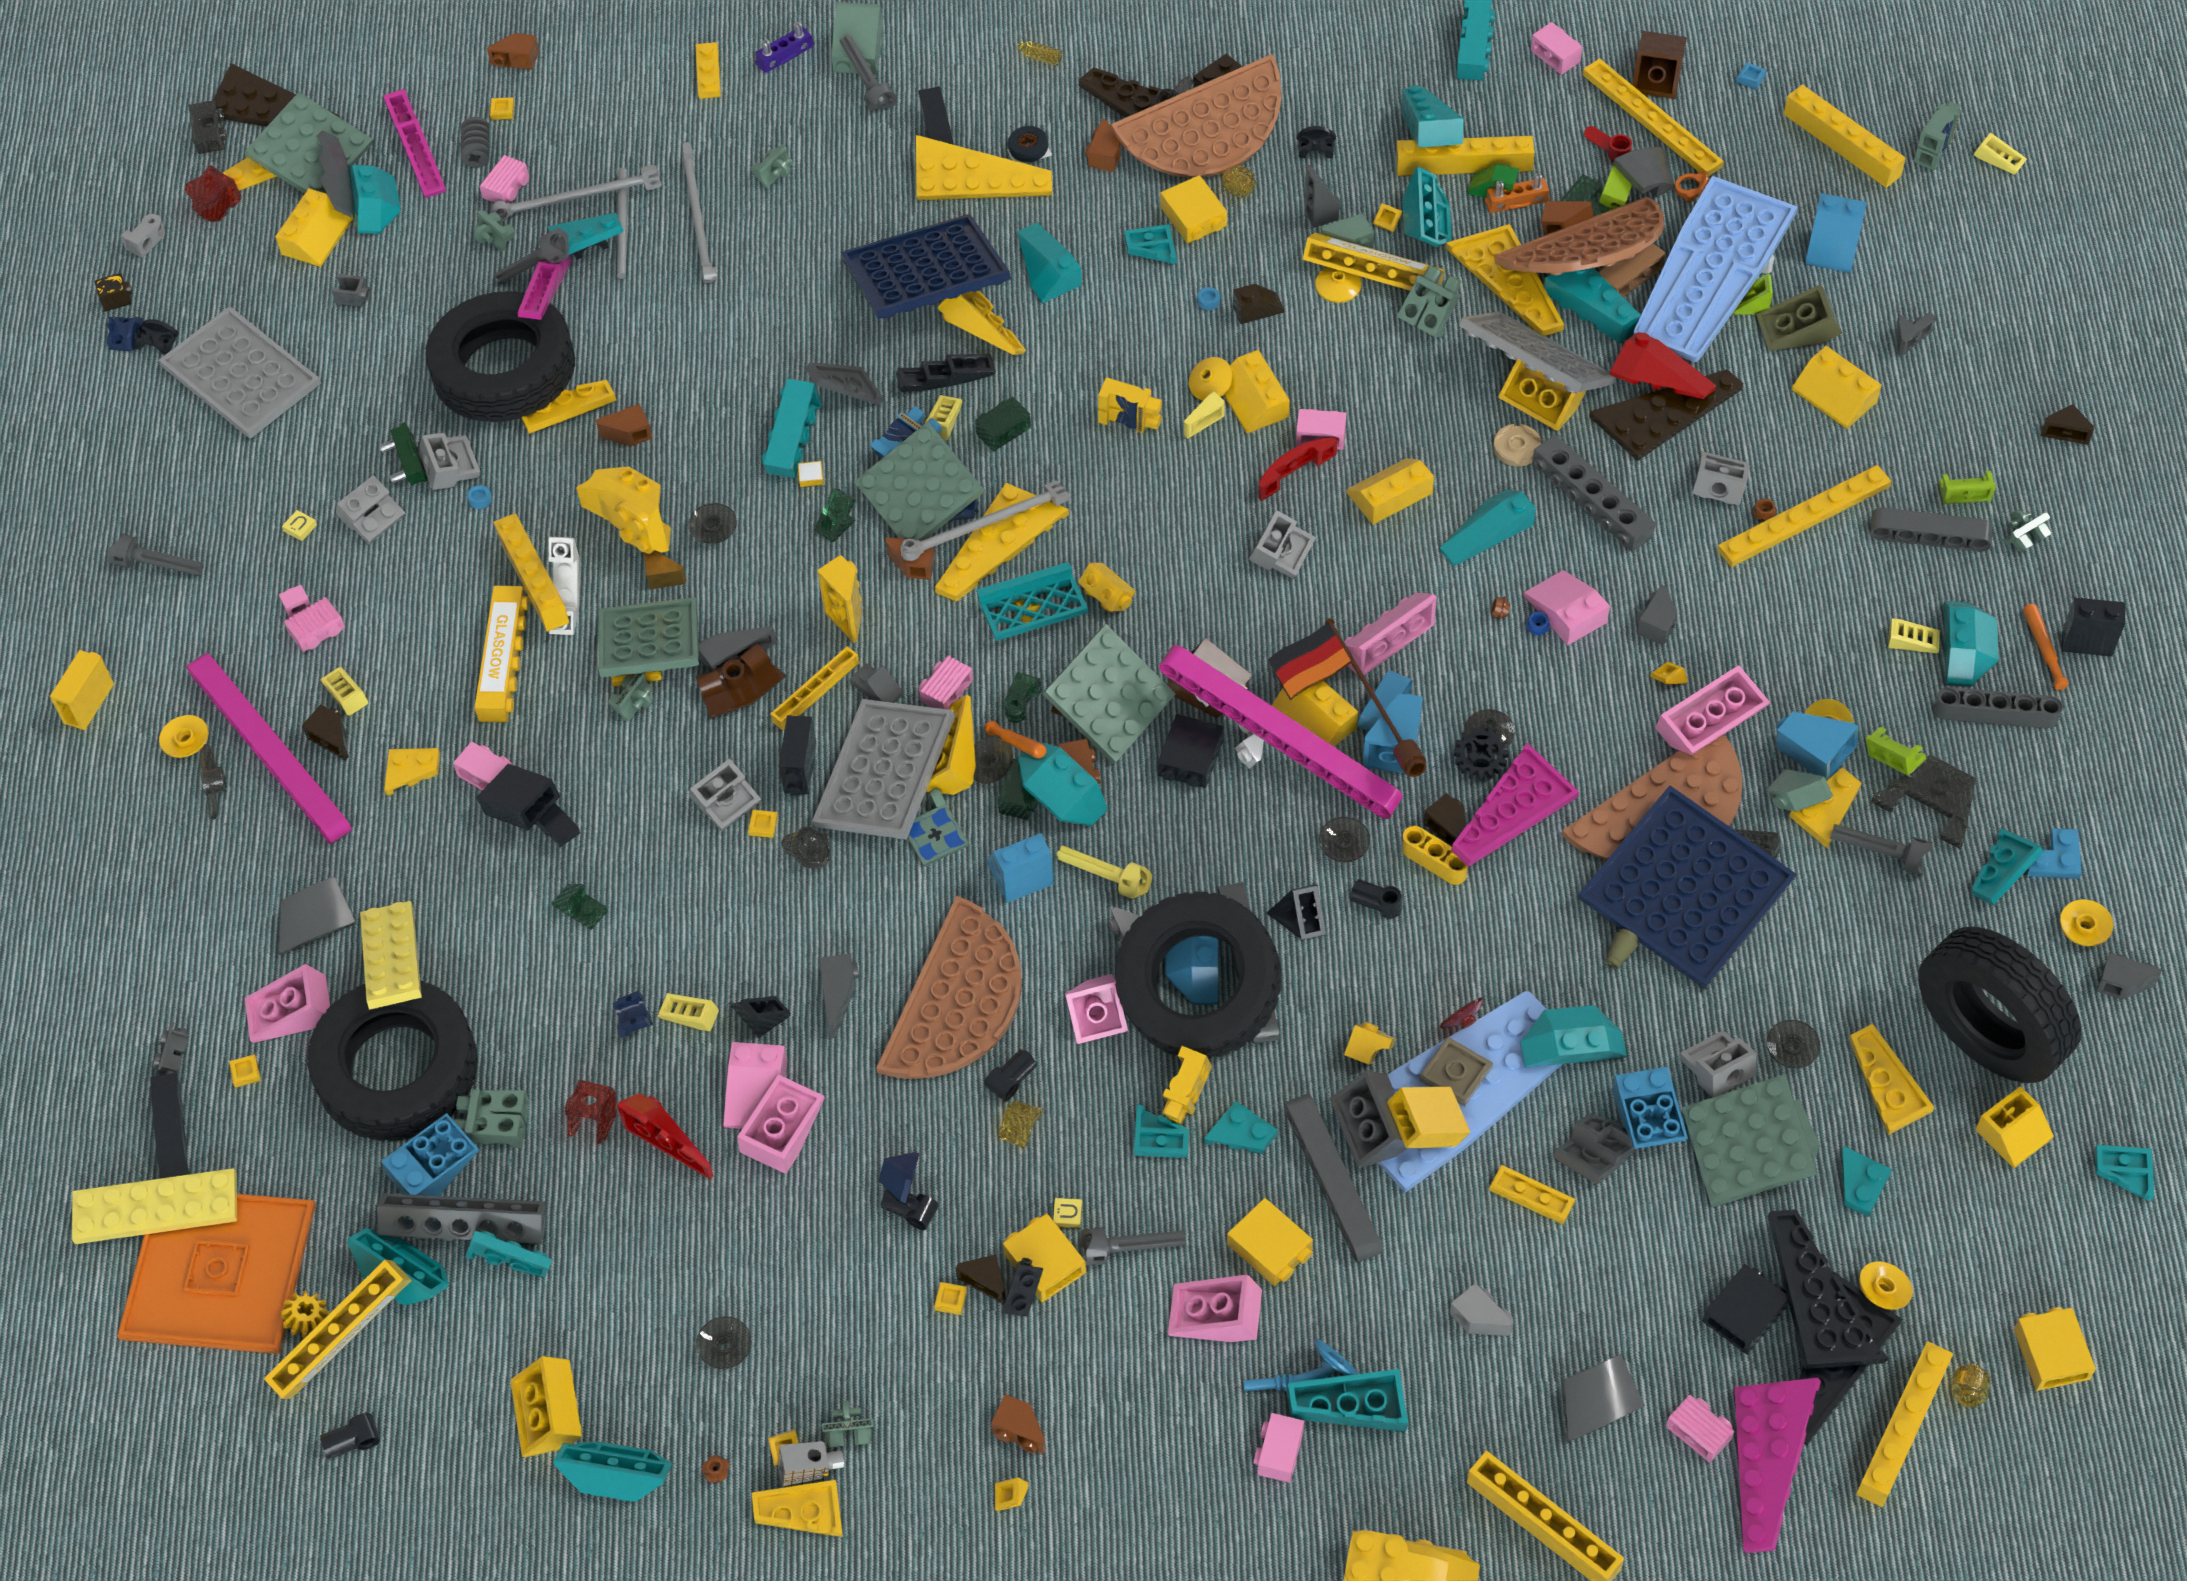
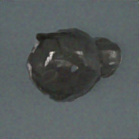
[781,827,831,869]

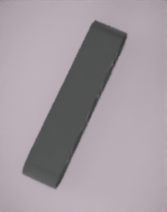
[1870,508,1992,552]
[1933,687,2063,728]

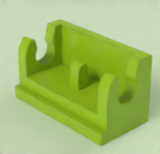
[1597,163,1632,211]
[1938,470,1996,504]
[1866,727,1926,775]

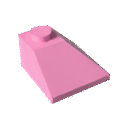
[1065,974,1128,1044]

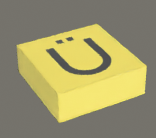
[282,510,317,541]
[1053,1198,1082,1228]

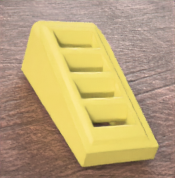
[1973,132,2027,175]
[1184,391,1225,439]
[925,395,962,441]
[1888,618,1940,653]
[320,666,368,716]
[658,993,719,1032]

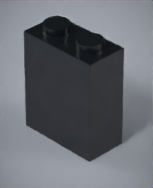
[2062,597,2125,657]
[1158,714,1224,788]
[779,715,817,795]
[476,763,560,831]
[1702,1264,1788,1355]

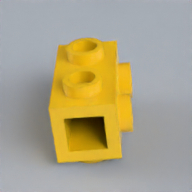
[1078,563,1136,612]

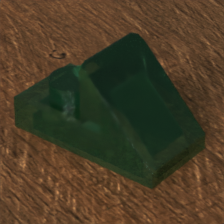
[814,488,856,542]
[551,884,608,930]

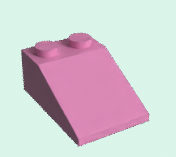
[1523,570,1610,646]
[245,964,330,1043]
[723,1042,788,1129]
[737,1074,825,1174]
[1168,1274,1262,1342]

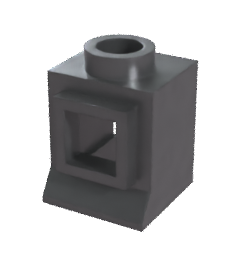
[332,274,370,307]

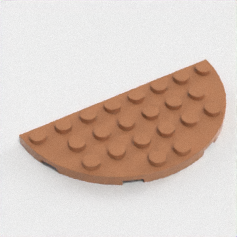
[1111,54,1281,178]
[1494,197,1665,275]
[1562,734,1742,863]
[876,896,1022,1079]

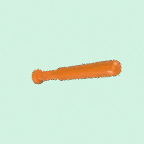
[2023,603,2069,690]
[984,721,1046,759]

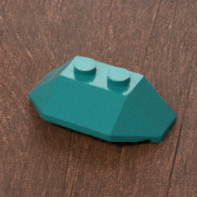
[348,164,401,234]
[1402,167,1452,247]
[1944,601,1999,687]
[1017,742,1108,827]
[1520,1005,1627,1068]
[347,1228,449,1306]
[554,1441,672,1502]

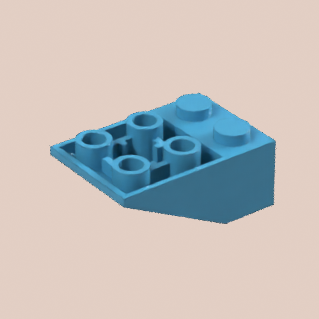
[1612,1067,1688,1149]
[381,1113,479,1196]

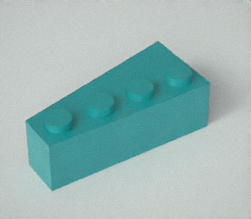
[1456,0,1496,81]
[1402,85,1464,147]
[1544,268,1641,343]
[762,378,822,478]
[1286,1369,1408,1432]

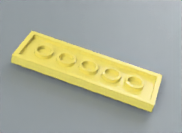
[360,901,422,1010]
[72,1168,237,1244]

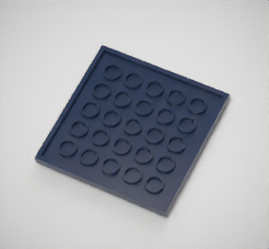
[841,214,1011,319]
[1578,785,1797,989]

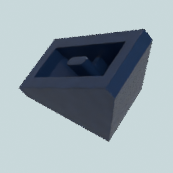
[879,1152,919,1203]

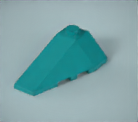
[1017,222,1082,304]

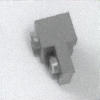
[418,432,480,490]
[1692,451,1749,505]
[336,475,405,545]
[1249,510,1316,579]
[690,758,761,832]
[1680,1030,1756,1098]

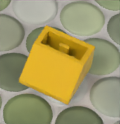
[1975,1086,2054,1169]

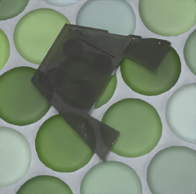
[1871,754,1976,850]

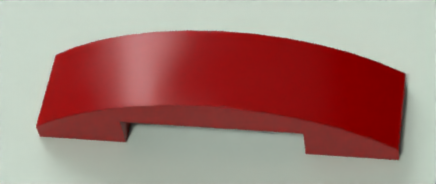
[1258,437,1337,501]

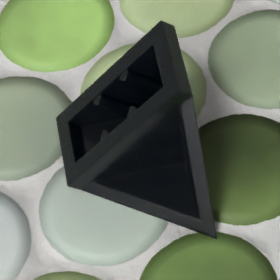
[1266,884,1326,940]
[729,996,791,1038]

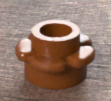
[1753,499,1777,521]
[1490,596,1510,620]
[702,1455,730,1483]

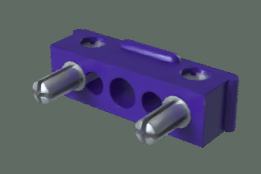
[755,22,815,73]

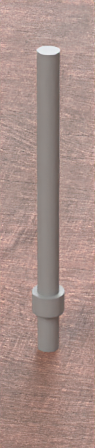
[616,168,629,279]

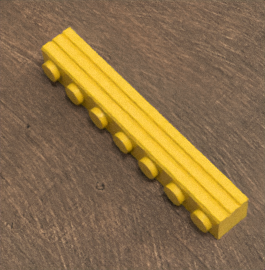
[770,646,859,731]

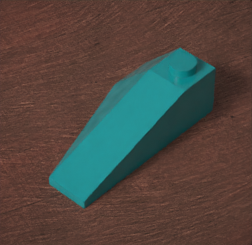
[1440,489,1536,567]

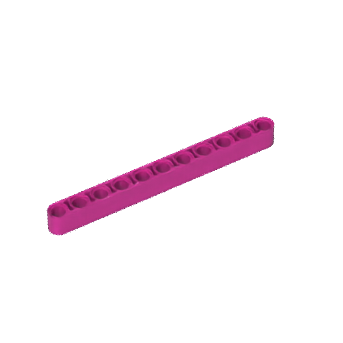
[1159,645,1403,819]
[186,652,352,845]

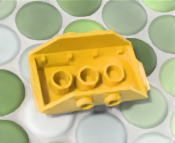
[576,466,671,554]
[1344,1530,1480,1581]

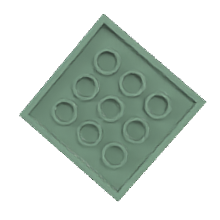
[245,92,373,194]
[854,422,985,541]
[599,597,699,678]
[1042,624,1176,764]
[1682,1074,1818,1207]

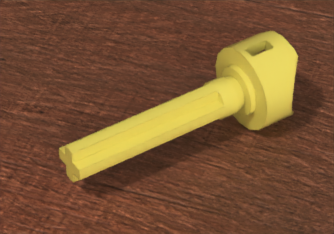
[1057,845,1152,899]

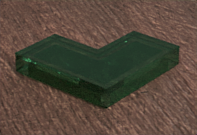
[1560,174,1610,217]

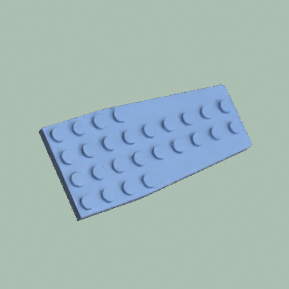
[1634,176,1798,362]
[1336,991,1562,1193]

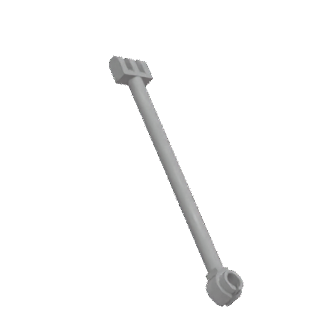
[682,142,717,284]
[491,165,662,221]
[900,481,1071,561]

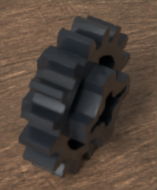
[1453,726,1509,781]

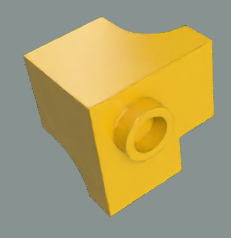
[1344,1022,1396,1065]

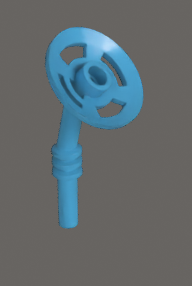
[1244,1338,1359,1391]

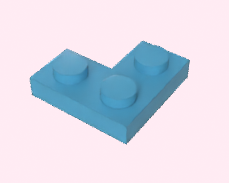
[2027,828,2082,879]

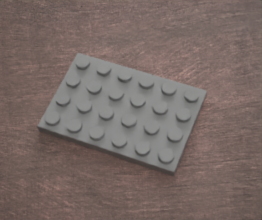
[159,306,321,439]
[1459,311,1616,393]
[812,699,955,840]

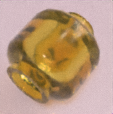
[1222,164,1257,198]
[1952,1364,1991,1408]

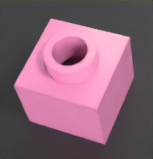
[279,585,311,617]

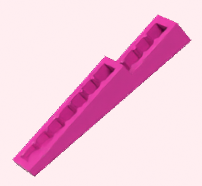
[383,89,446,198]
[518,254,571,320]

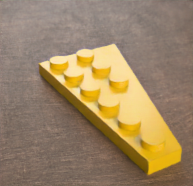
[916,135,1052,200]
[1446,224,1564,336]
[935,483,1069,602]

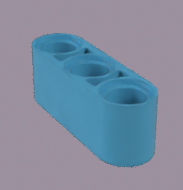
[1358,670,1413,731]

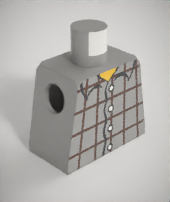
[777,1441,844,1488]

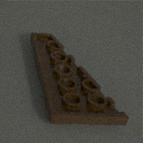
[208,63,340,127]
[1078,67,1178,118]
[1589,369,1744,461]

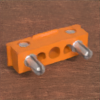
[1484,173,1550,213]

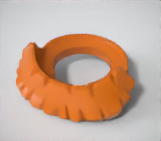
[1674,172,1709,202]

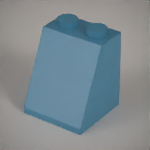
[1805,193,1867,273]
[1363,693,1423,773]
[1776,711,1858,781]
[986,833,1054,903]

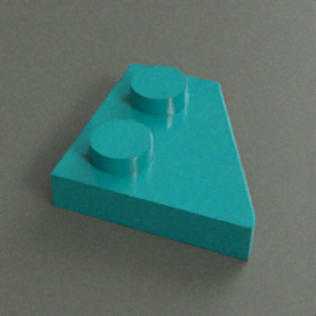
[1124,224,1177,264]
[1204,1101,1278,1154]
[1134,1105,1189,1158]
[2094,1145,2155,1201]
[1841,1146,1892,1217]

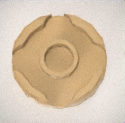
[1493,424,1541,467]

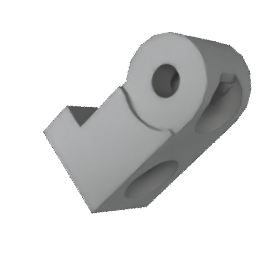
[121,214,165,258]

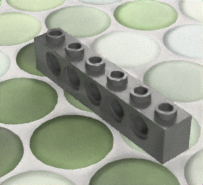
[1532,434,1656,552]
[377,1193,546,1245]

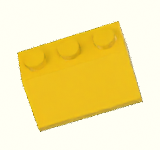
[275,188,354,267]
[1792,346,1882,429]
[1223,350,1290,434]
[1498,359,1586,431]
[1346,458,1434,525]
[817,555,862,643]
[1271,681,1359,747]
[510,1356,582,1457]

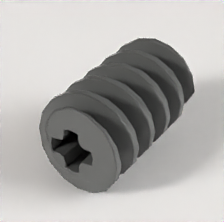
[461,117,489,168]

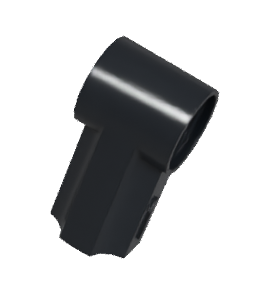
[1350,879,1402,919]
[984,1049,1037,1102]
[880,1189,939,1230]
[320,1413,380,1460]

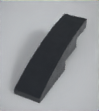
[918,86,954,145]
[896,354,996,392]
[534,803,580,847]
[150,1072,189,1179]

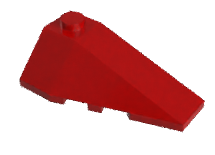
[1610,332,1716,399]
[617,1093,714,1180]

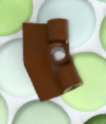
[696,643,786,718]

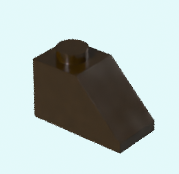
[1233,284,1284,324]
[302,704,349,761]
[1423,793,1465,846]

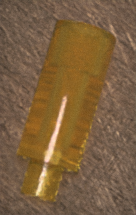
[1018,41,1062,66]

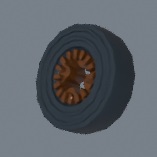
[1008,126,1048,162]

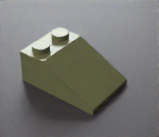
[1756,284,1843,351]

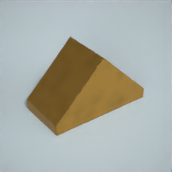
[644,550,687,589]

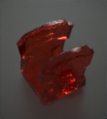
[184,165,241,222]
[565,1080,617,1144]

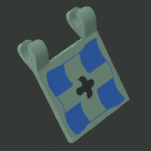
[908,788,969,867]

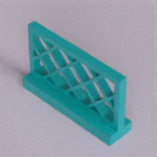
[976,562,1089,641]

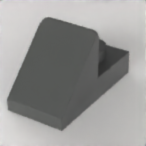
[1895,312,1936,357]
[850,663,903,703]

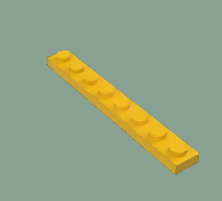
[1583,58,1724,176]
[1717,465,1892,567]

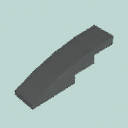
[317,130,353,217]

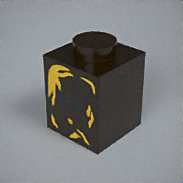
[94,273,133,312]

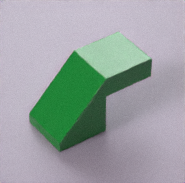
[1467,164,1519,198]

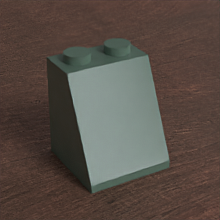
[831,2,884,74]

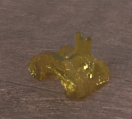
[998,1100,1043,1148]

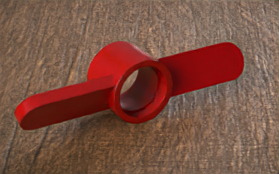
[1584,126,1632,162]

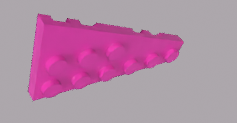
[1451,743,1579,867]
[1735,1378,1821,1553]

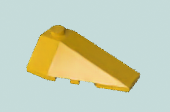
[938,291,1026,355]
[926,694,976,795]

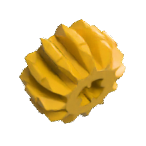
[281,1290,329,1339]

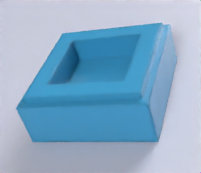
[1736,62,1767,90]

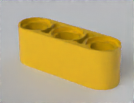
[1402,826,1468,885]

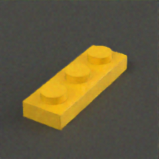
[696,42,721,99]

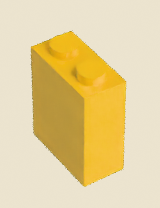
[1160,175,1227,244]
[50,650,114,730]
[1387,1087,1471,1148]
[1227,1198,1313,1287]
[1003,1214,1086,1303]
[2014,1307,2096,1391]

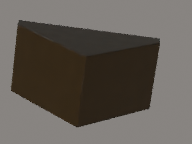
[2040,404,2094,445]
[955,1254,1006,1304]

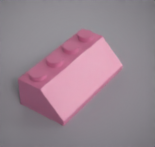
[1344,593,1437,675]
[1655,665,1770,755]

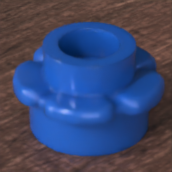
[1526,612,1550,635]

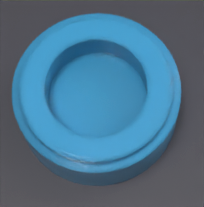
[1197,287,1220,310]
[467,485,492,509]

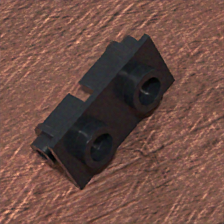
[1002,1258,1044,1316]

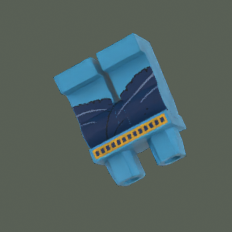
[870,406,942,459]

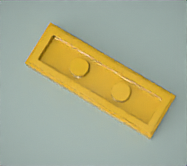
[1489,1165,1575,1225]

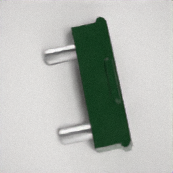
[379,423,428,486]

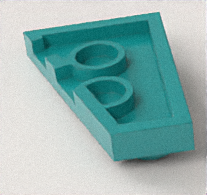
[547,212,624,255]
[1971,828,2043,905]
[465,1231,553,1278]

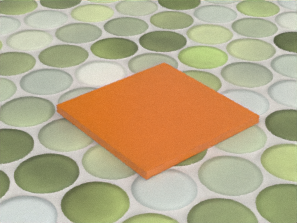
[117,1194,316,1354]

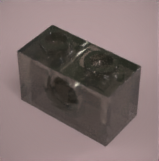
[189,100,228,154]

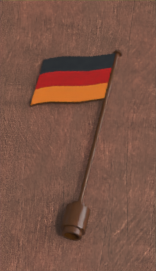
[1268,618,1427,777]

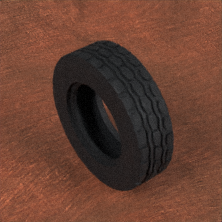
[425,291,575,422]
[1115,891,1282,1059]
[1918,926,2082,1083]
[307,980,478,1141]

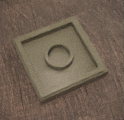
[1419,1037,1493,1107]

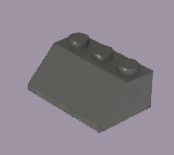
[1330,1070,1408,1168]

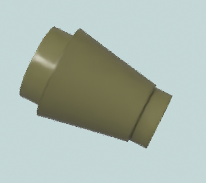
[1605,929,1638,969]

